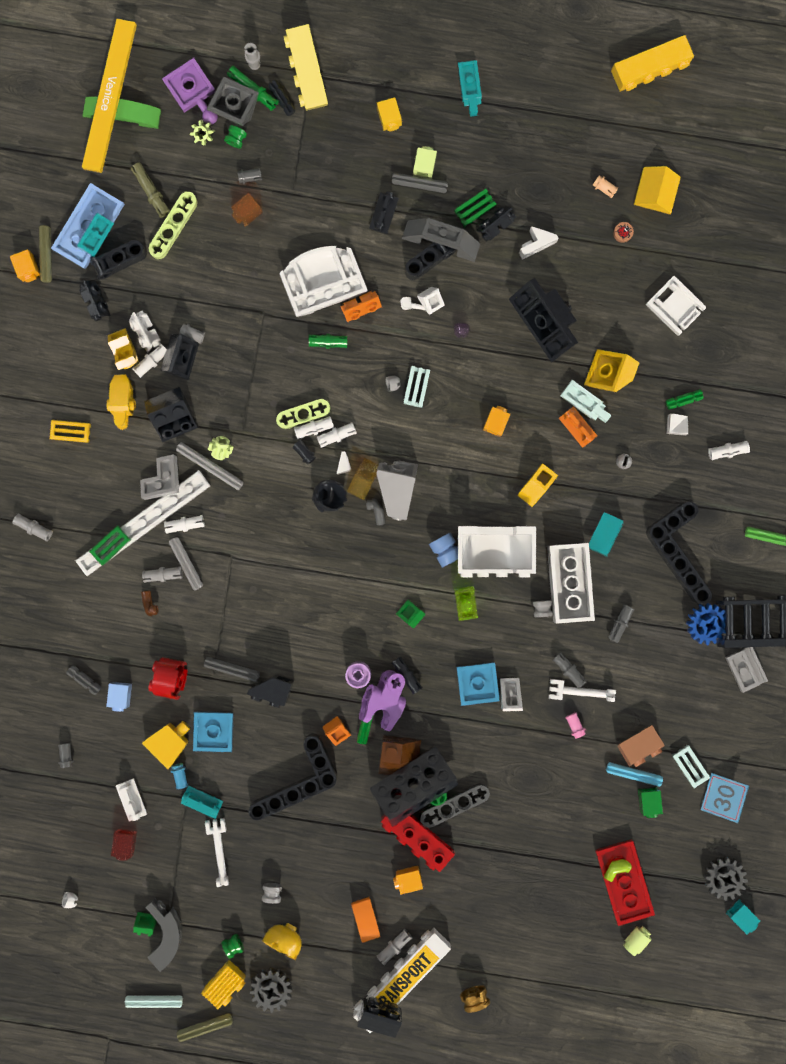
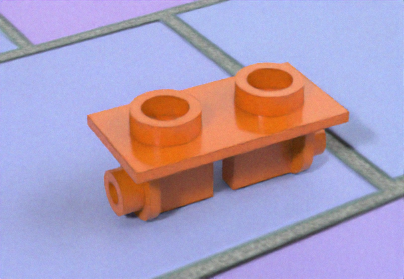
[340,291,382,322]
[559,406,597,448]

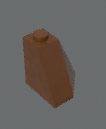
[379,735,421,775]

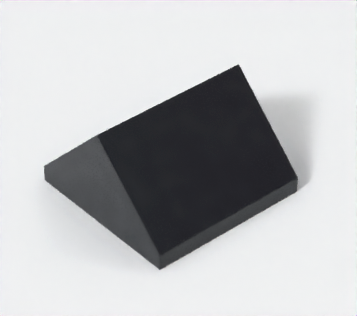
[160,334,199,380]

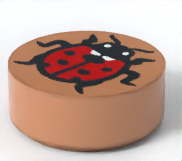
[613,222,634,243]

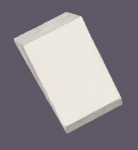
[500,678,523,711]

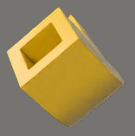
[108,329,139,370]

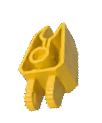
[107,374,136,430]

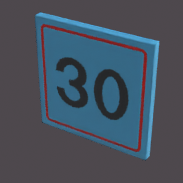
[701,773,749,823]

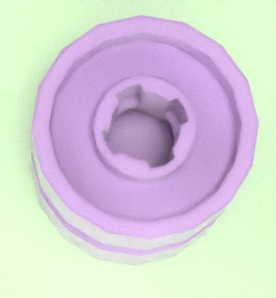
[345,661,371,688]

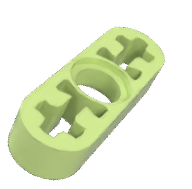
[276,399,330,429]

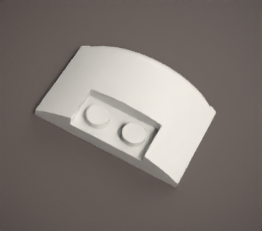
[280,246,368,317]

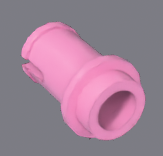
[565,712,586,739]

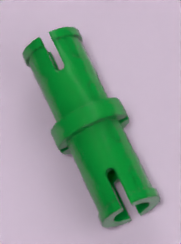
[309,333,347,349]

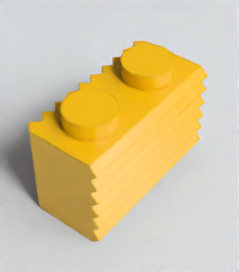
[201,960,246,1009]

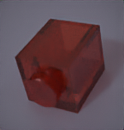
[111,829,137,861]

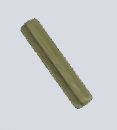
[39,225,52,283]
[177,1013,233,1042]

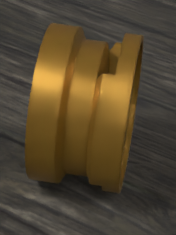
[460,985,490,1013]

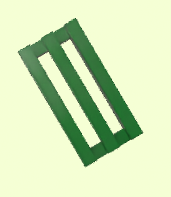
[454,189,496,227]
[89,526,131,566]

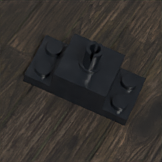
[509,278,578,362]

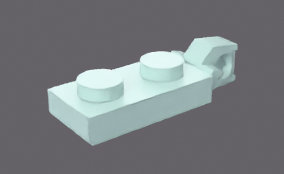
[560,380,611,423]

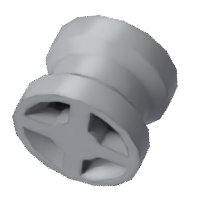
[533,600,553,617]
[262,883,282,904]

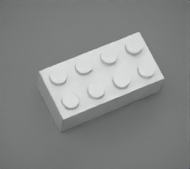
[547,543,595,623]

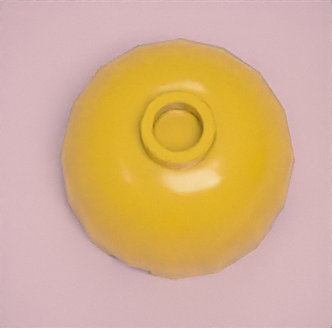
[262,923,302,960]

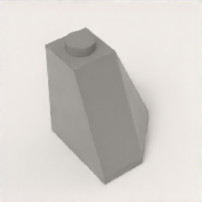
[377,461,418,520]

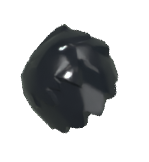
[312,479,347,513]

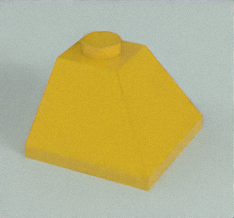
[584,349,639,392]

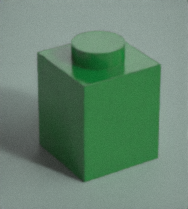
[638,787,663,818]

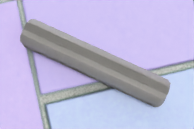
[169,537,203,590]

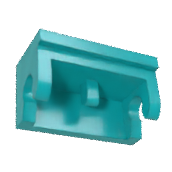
[77,213,114,257]
[589,512,624,557]

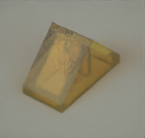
[347,458,378,500]

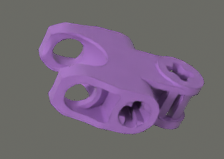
[359,670,406,732]

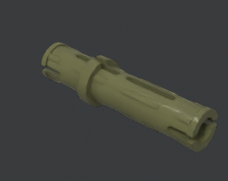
[131,162,170,218]

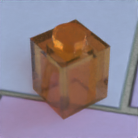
[231,193,263,227]

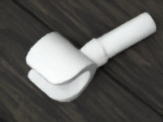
[400,297,425,310]

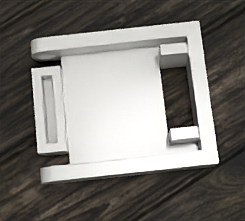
[646,276,706,336]

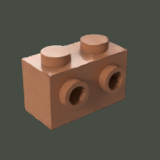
[617,726,665,767]

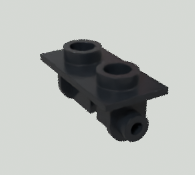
[369,191,399,234]
[476,206,516,242]
[79,280,111,321]

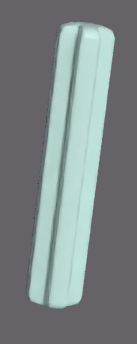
[125,996,183,1008]

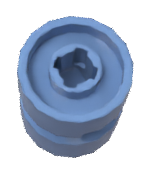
[429,532,458,567]

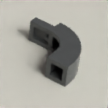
[145,898,182,972]

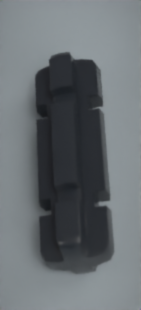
[268,80,295,116]

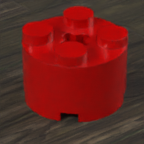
[149,657,188,700]

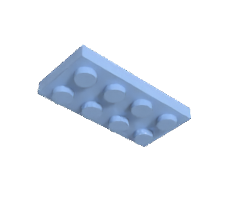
[51,183,125,269]

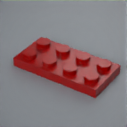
[595,839,655,926]

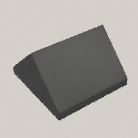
[207,77,259,126]

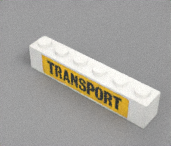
[353,928,451,1033]

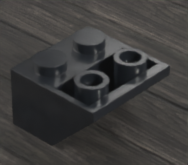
[144,387,198,442]
[247,674,294,708]
[357,997,402,1038]

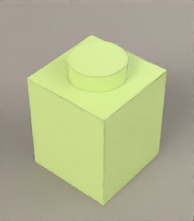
[413,146,437,179]

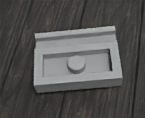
[725,647,768,693]

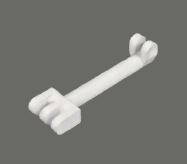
[548,679,616,702]
[205,818,229,887]

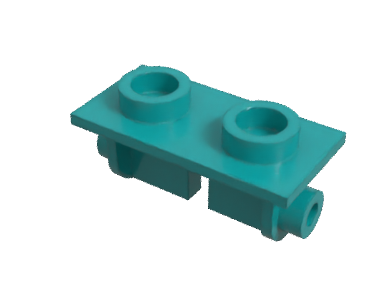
[181,786,223,819]

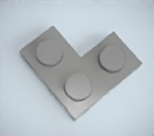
[140,454,179,500]

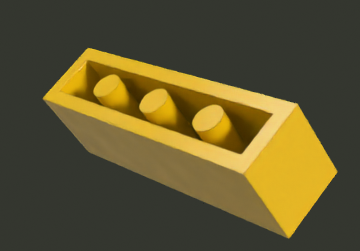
[611,35,694,91]

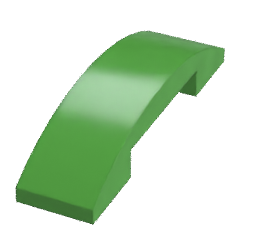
[83,97,161,129]

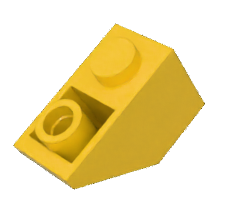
[517,464,558,507]

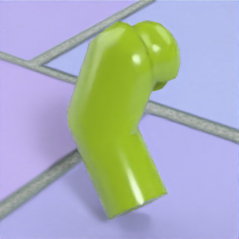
[604,859,632,882]

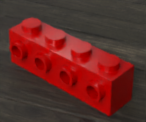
[381,814,455,872]

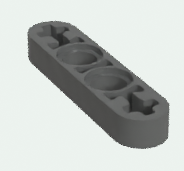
[420,784,490,828]

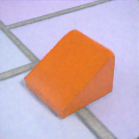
[323,716,351,746]

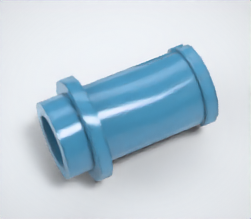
[170,763,188,789]

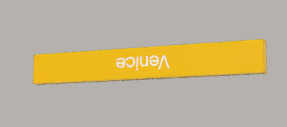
[82,19,137,173]

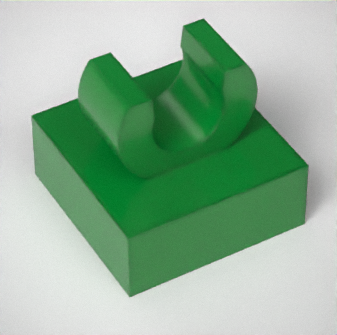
[133,912,157,937]

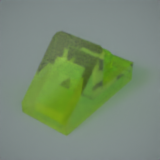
[454,586,478,621]

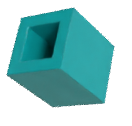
[726,900,760,934]

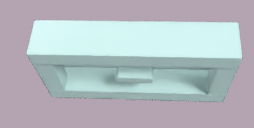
[403,366,430,408]
[672,745,710,788]

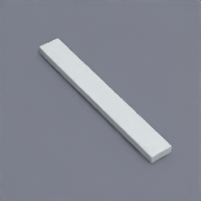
[75,470,211,576]

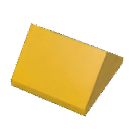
[634,166,681,214]

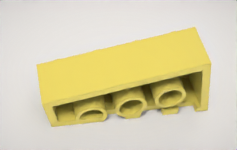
[283,24,328,111]

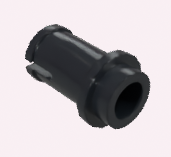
[293,440,316,465]

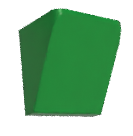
[396,600,425,628]

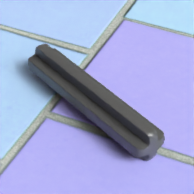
[392,173,448,193]
[204,657,260,682]

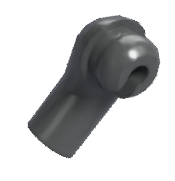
[366,498,386,525]

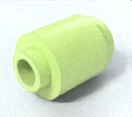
[623,926,652,956]

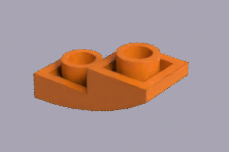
[351,897,380,943]

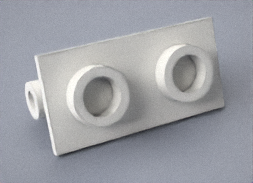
[129,311,161,353]
[116,778,147,821]

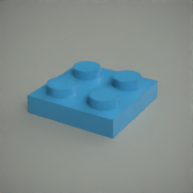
[457,662,500,706]
[193,712,234,752]

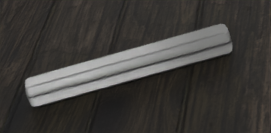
[176,442,244,490]

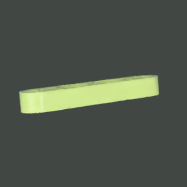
[149,192,197,259]

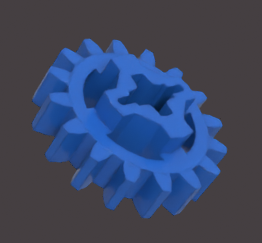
[686,603,726,645]

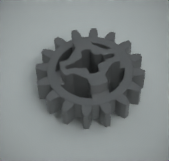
[704,857,748,901]
[250,968,293,1013]

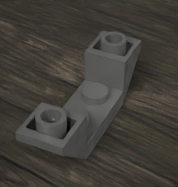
[402,218,480,262]

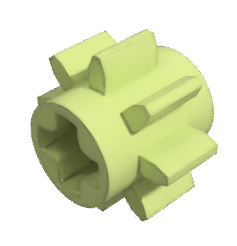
[190,120,215,145]
[208,436,233,460]

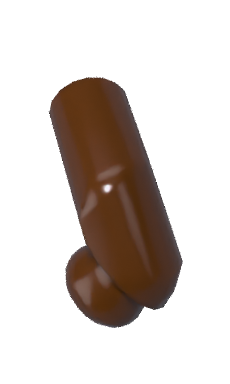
[141,590,159,616]

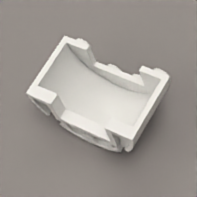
[458,526,536,577]

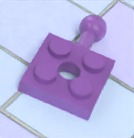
[162,58,218,125]

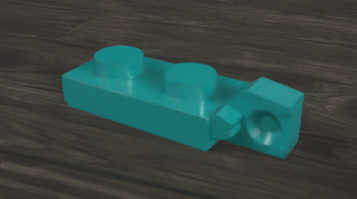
[457,60,482,117]

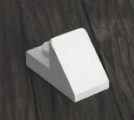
[519,227,559,260]

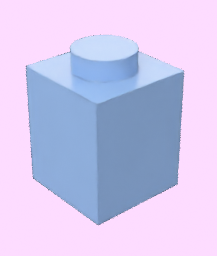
[106,682,132,711]

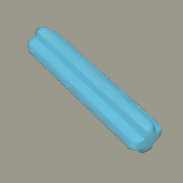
[606,762,663,787]

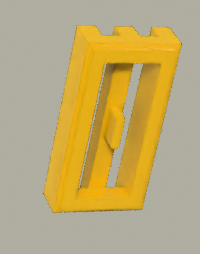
[50,420,91,443]

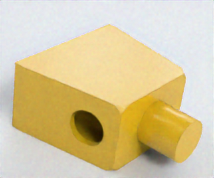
[142,721,191,769]

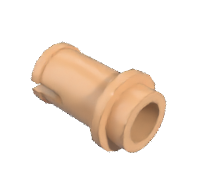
[593,175,618,198]

